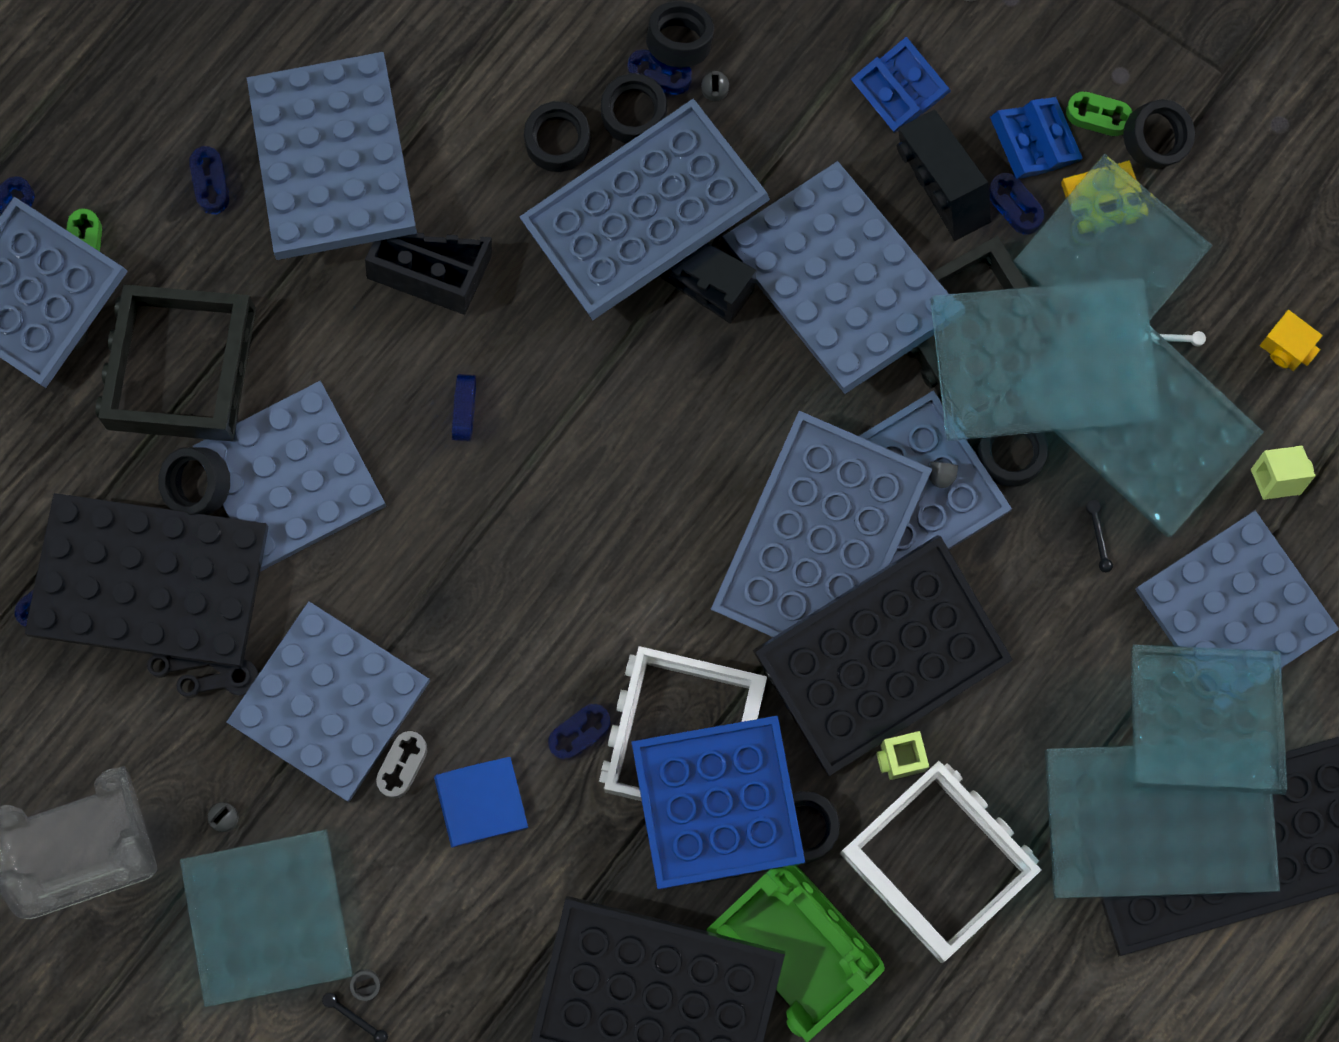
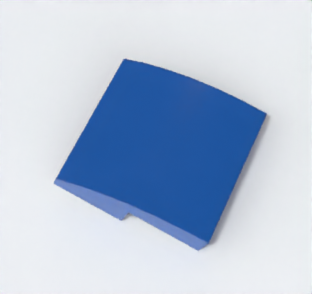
[851,37,951,133]
[990,97,1083,179]
[434,757,528,848]

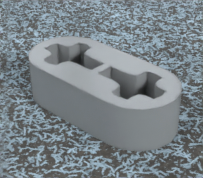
[376,731,428,799]

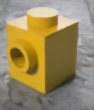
[1259,310,1323,371]

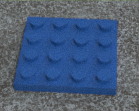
[631,716,805,890]

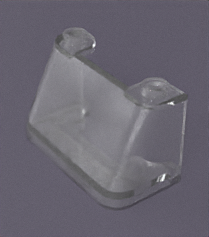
[0,766,158,919]

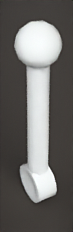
[1132,330,1206,347]

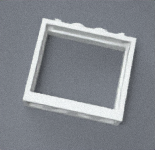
[599,646,767,801]
[840,761,1041,963]

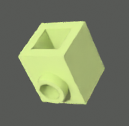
[1251,446,1315,500]
[877,731,929,780]

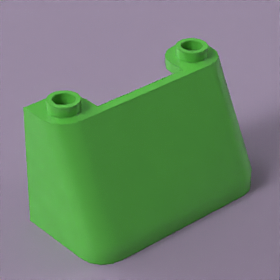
[706,865,885,1042]

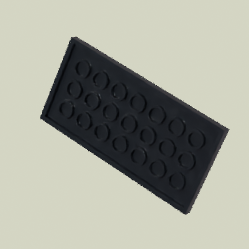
[1074,737,1339,956]

